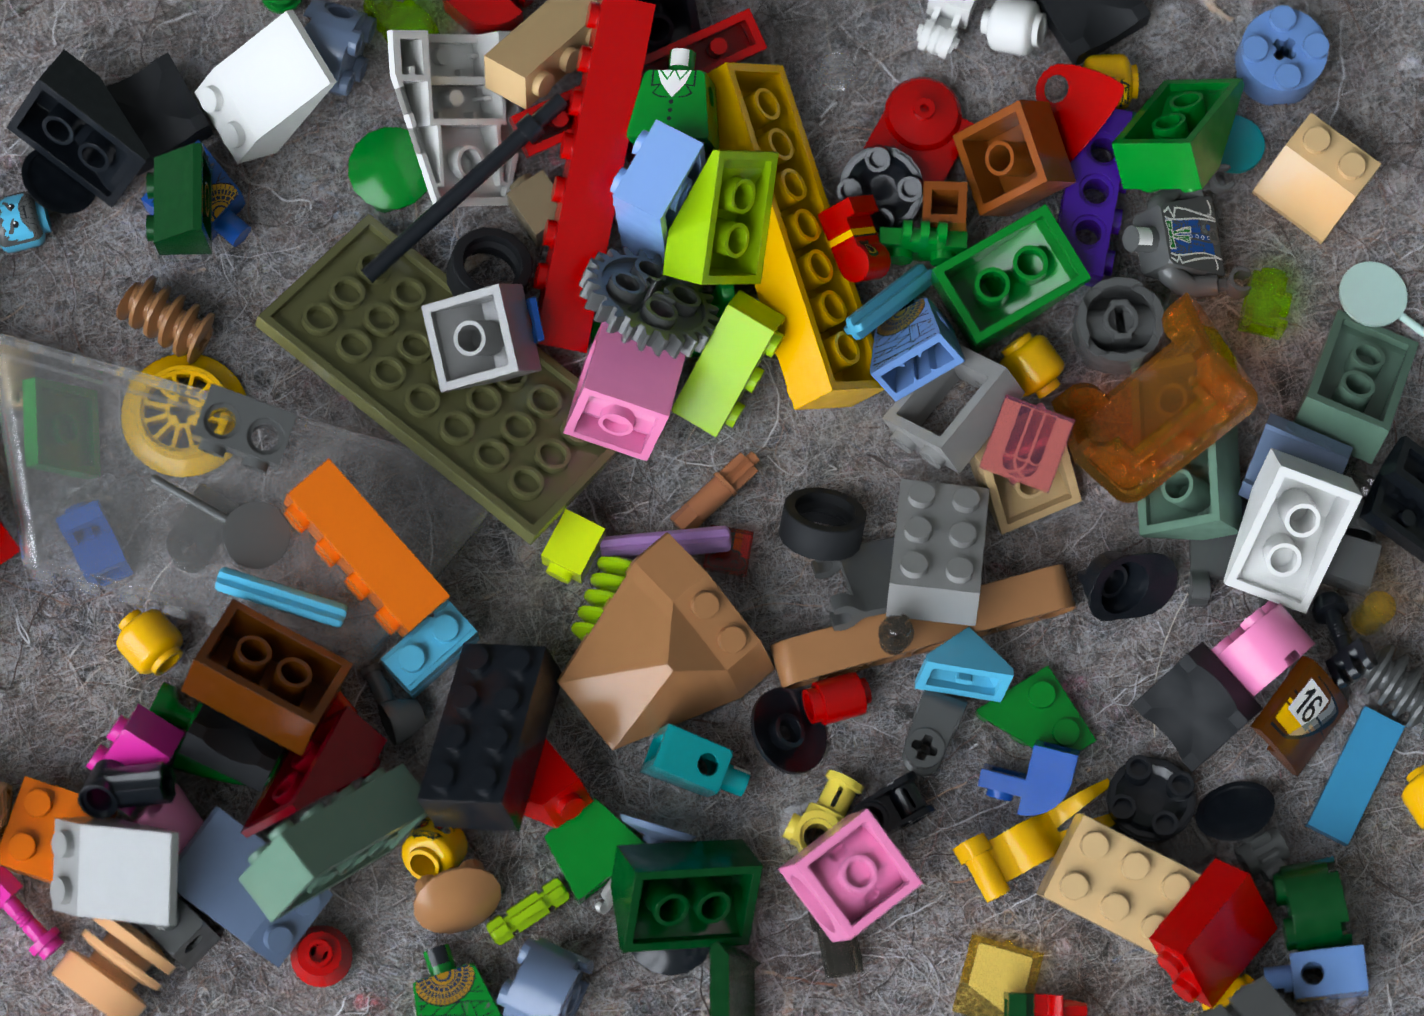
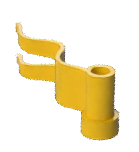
[952,778,1116,903]

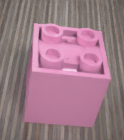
[563,322,686,461]
[778,809,923,942]

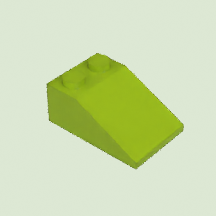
[662,149,779,285]

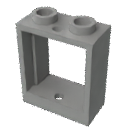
[882,344,1025,473]

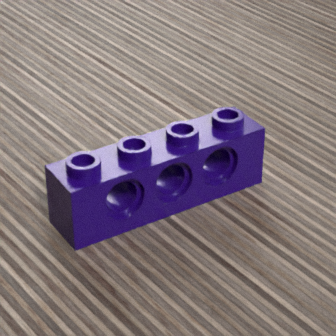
[1057,109,1133,287]

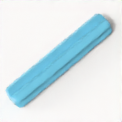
[844,264,932,340]
[215,567,347,628]

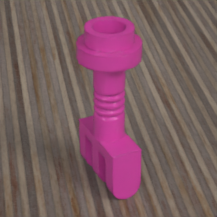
[0,866,64,960]

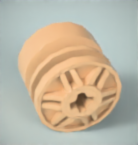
[51,918,176,1016]

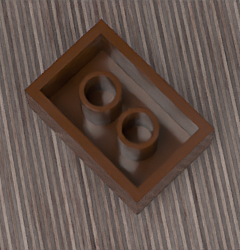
[181,599,353,756]

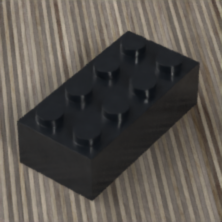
[417,643,562,832]

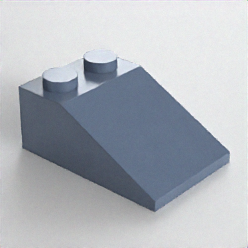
[177,806,334,968]

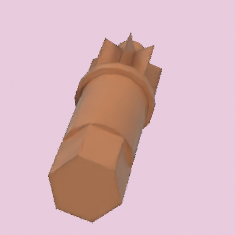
[670,451,760,530]

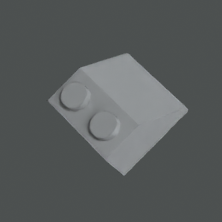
[421,283,542,392]

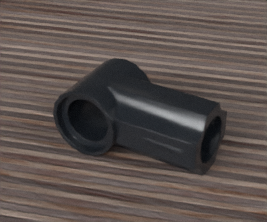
[78,759,176,819]

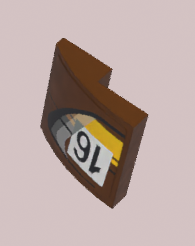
[1250,655,1349,776]

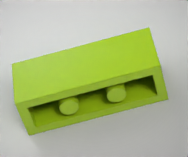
[671,290,785,437]

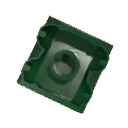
[709,942,761,1016]

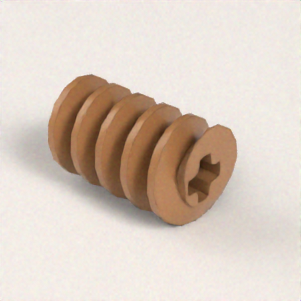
[116,275,215,364]

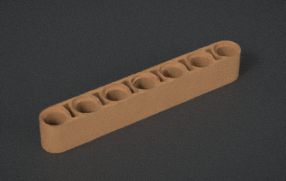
[770,564,1077,689]

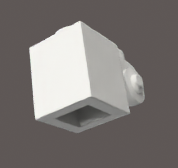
[916,0,978,60]

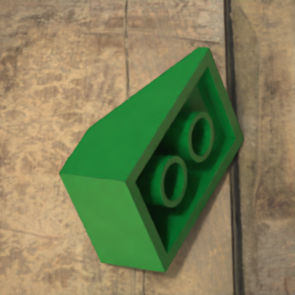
[1111,78,1244,193]
[931,204,1091,353]

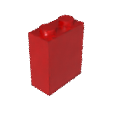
[1149,858,1278,1008]

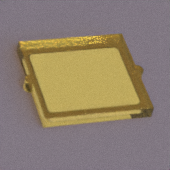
[952,934,1044,1016]

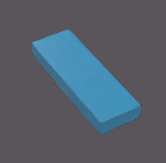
[1305,706,1405,847]

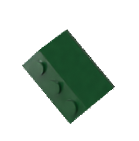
[610,839,763,953]

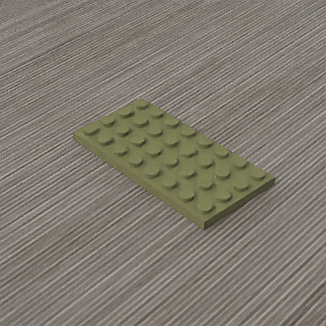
[255,213,620,545]

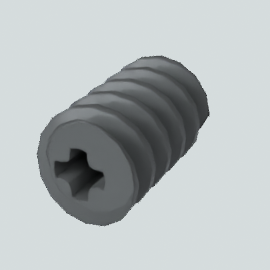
[1351,643,1424,739]

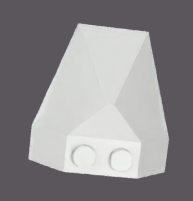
[387,30,523,207]

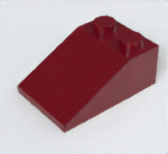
[240,706,387,838]

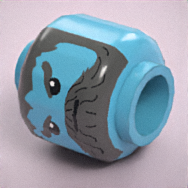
[0,191,52,253]

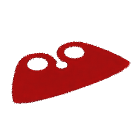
[1035,63,1125,162]

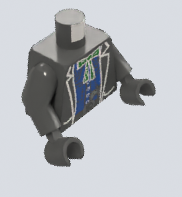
[1122,164,1252,299]

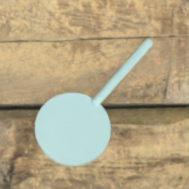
[1339,261,1424,338]

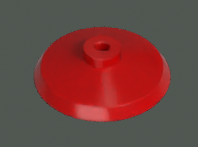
[884,77,962,151]

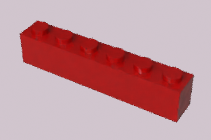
[509,8,767,159]

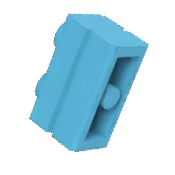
[381,599,480,698]

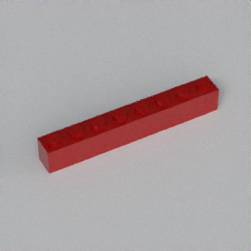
[529,0,656,353]

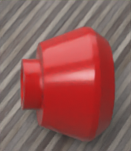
[291,925,353,987]

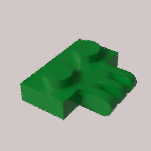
[878,219,967,266]

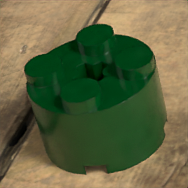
[1272,856,1353,952]

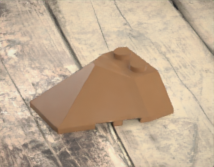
[556,532,775,751]

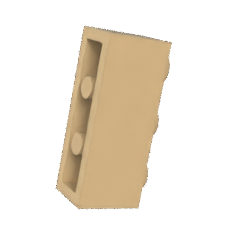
[484,0,597,109]

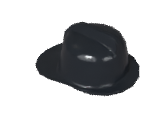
[1077,551,1178,621]

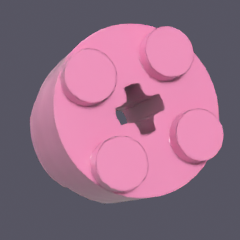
[1211,601,1316,697]

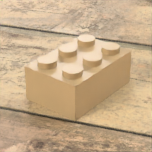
[1036,813,1201,956]

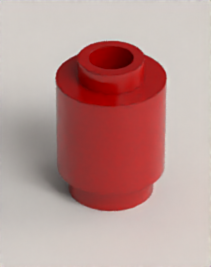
[802,671,872,725]

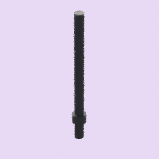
[361,93,569,283]

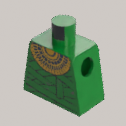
[413,944,501,1016]

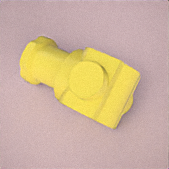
[782,769,864,852]

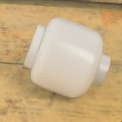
[980,0,1047,56]

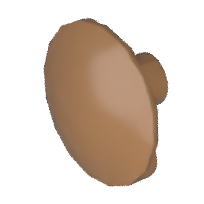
[413,859,501,934]

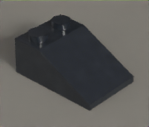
[6,49,150,207]

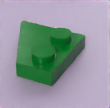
[975,666,1097,752]

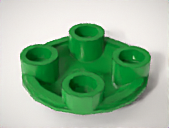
[348,127,428,213]

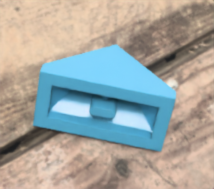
[914,627,1014,702]

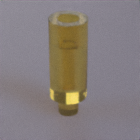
[1351,591,1396,636]

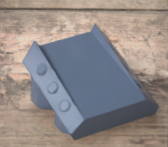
[1238,413,1353,499]

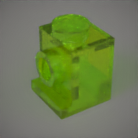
[1237,268,1292,340]

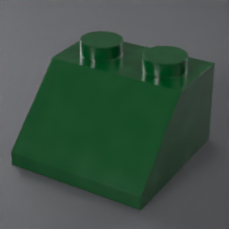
[146,143,212,255]

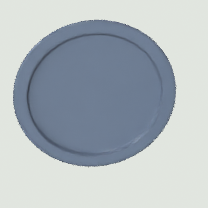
[620,813,698,844]

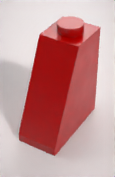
[524,739,593,828]

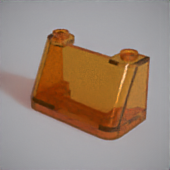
[1051,292,1258,503]

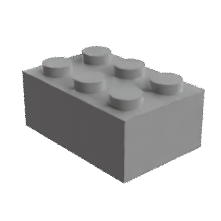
[886,479,990,626]

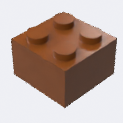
[953,100,1076,217]

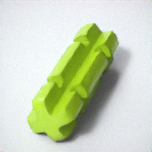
[486,878,570,946]

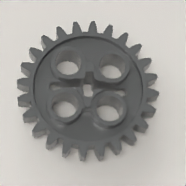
[579,247,720,358]

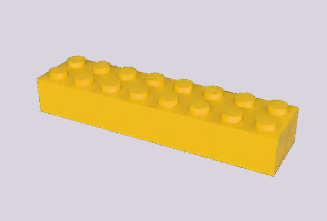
[707,62,884,410]

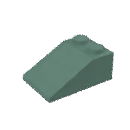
[1293,309,1419,464]

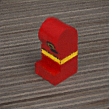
[817,194,891,283]

